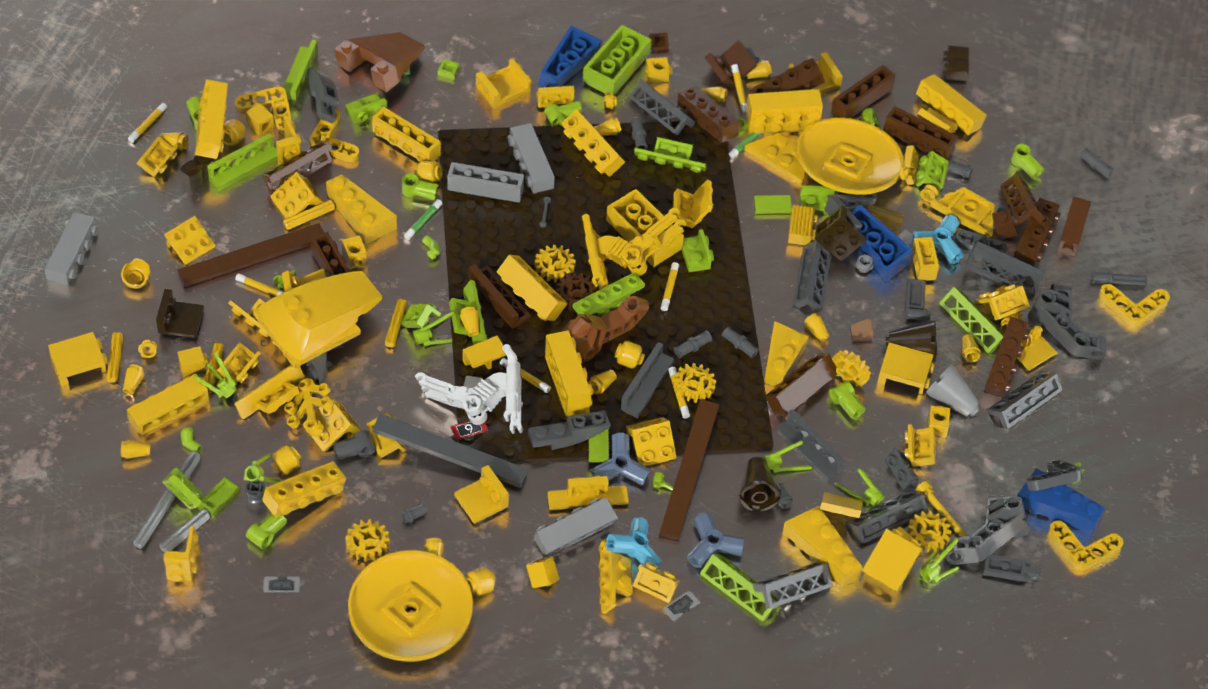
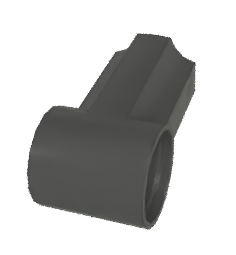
[333,430,376,460]

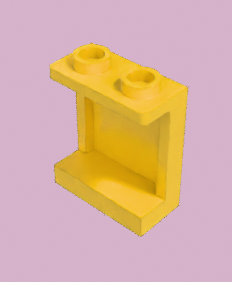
[788,52,843,94]
[476,58,532,109]
[48,332,108,386]
[877,343,935,395]
[862,529,923,593]

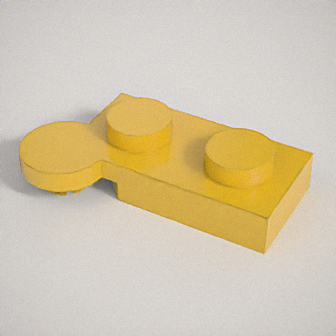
[900,145,919,185]

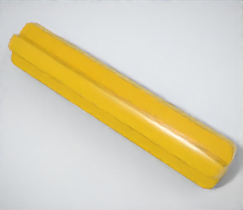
[283,200,335,230]
[385,298,407,348]
[107,332,123,383]
[204,342,224,393]

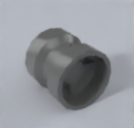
[245,481,265,507]

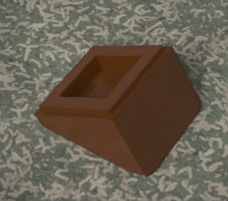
[648,32,669,51]

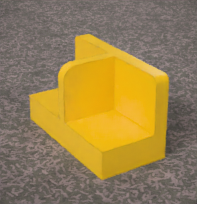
[463,336,506,370]

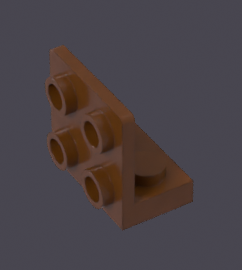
[705,41,757,88]

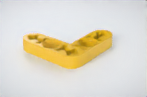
[235,86,292,135]
[309,108,359,163]
[1099,284,1170,326]
[1048,521,1124,571]

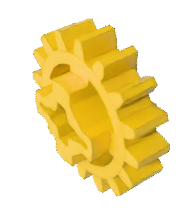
[534,245,576,282]
[832,350,871,387]
[673,363,716,403]
[907,511,952,553]
[345,519,390,562]

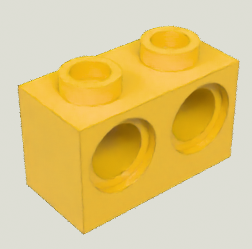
[912,237,939,281]

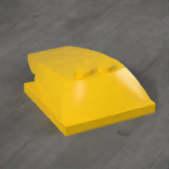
[253,271,382,369]

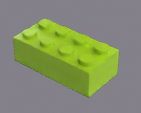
[583,25,652,95]

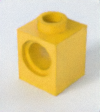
[645,57,672,84]
[342,235,367,268]
[927,406,950,438]

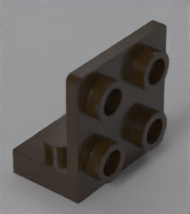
[814,205,867,261]
[156,289,204,338]

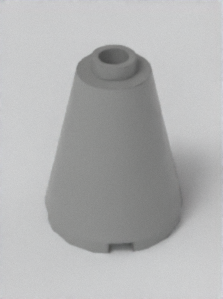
[926,365,980,417]

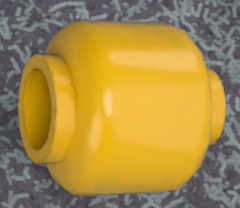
[221,119,246,146]
[414,161,442,184]
[615,341,645,369]
[271,445,302,475]
[465,567,496,596]

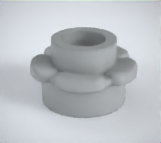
[855,255,874,272]

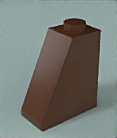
[1057,196,1091,257]

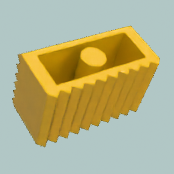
[788,204,818,245]

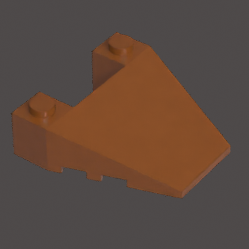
[334,32,425,92]

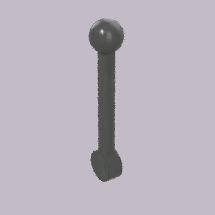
[540,197,551,228]

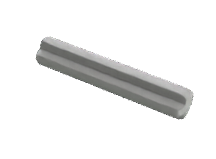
[160,509,210,553]

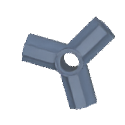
[591,433,651,486]
[687,512,744,568]

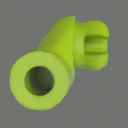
[422,235,440,259]
[180,427,202,453]

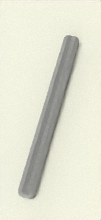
[133,451,201,549]

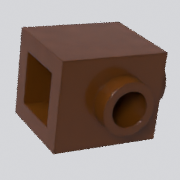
[992,209,1018,240]

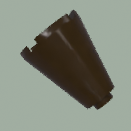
[886,320,937,357]
[740,457,779,511]

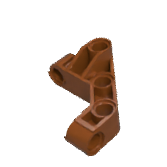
[562,296,649,361]

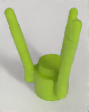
[859,108,881,129]
[413,311,455,347]
[194,352,237,398]
[763,441,813,474]
[244,454,284,483]
[835,468,885,507]
[919,539,959,583]

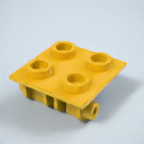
[164,216,216,265]
[1017,326,1057,371]

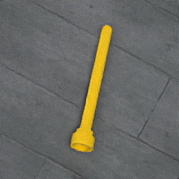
[915,481,968,538]

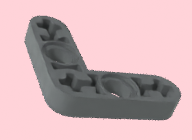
[954,230,1008,287]
[1026,460,1082,491]

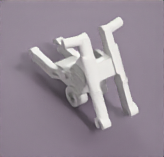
[415,344,523,434]

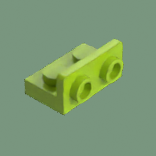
[345,93,387,124]
[915,151,949,191]
[800,185,838,215]
[682,229,714,272]
[401,303,442,328]
[162,468,204,510]

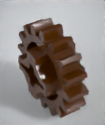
[556,273,597,310]

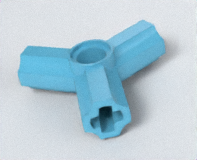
[912,215,964,264]
[606,517,663,566]

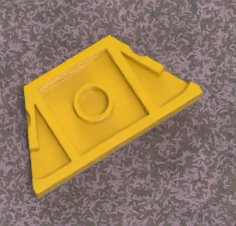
[745,132,805,184]
[930,187,995,238]

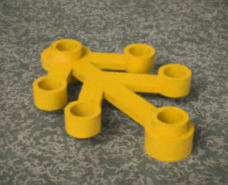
[284,378,333,437]

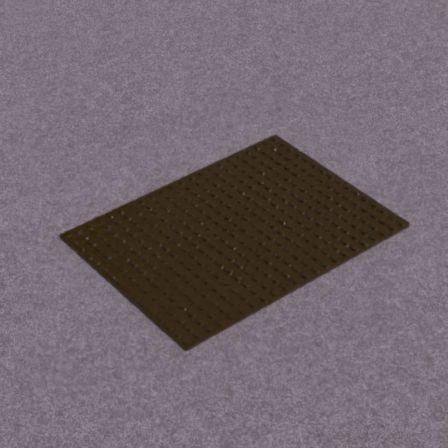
[438,121,774,463]

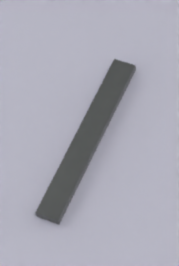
[372,414,528,488]

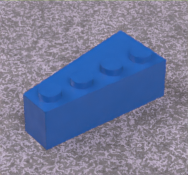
[538,26,602,88]
[851,205,913,284]
[1017,468,1106,534]

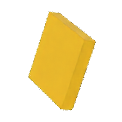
[820,492,863,518]

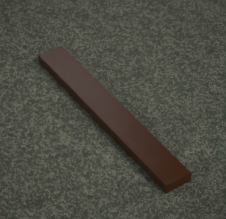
[178,223,324,287]
[659,399,719,541]

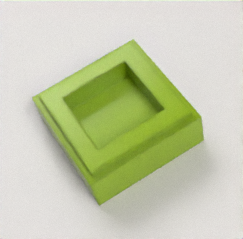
[437,59,460,80]

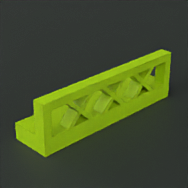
[279,39,318,106]
[207,133,278,191]
[939,287,1004,354]
[700,553,780,622]

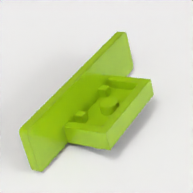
[634,137,706,173]
[573,273,645,317]
[449,280,487,345]

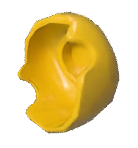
[121,258,151,289]

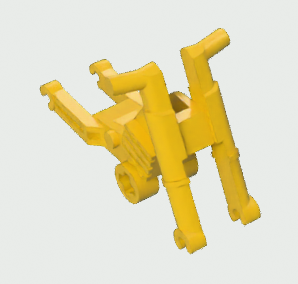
[582,208,686,290]

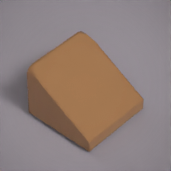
[850,319,873,342]

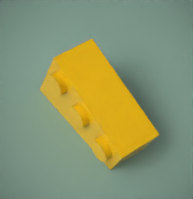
[764,321,809,387]

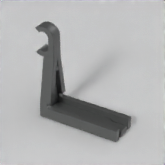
[825,193,877,229]

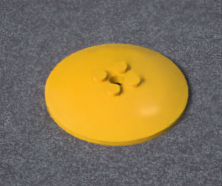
[796,118,904,195]
[348,550,473,661]

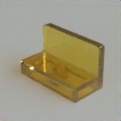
[867,204,905,232]

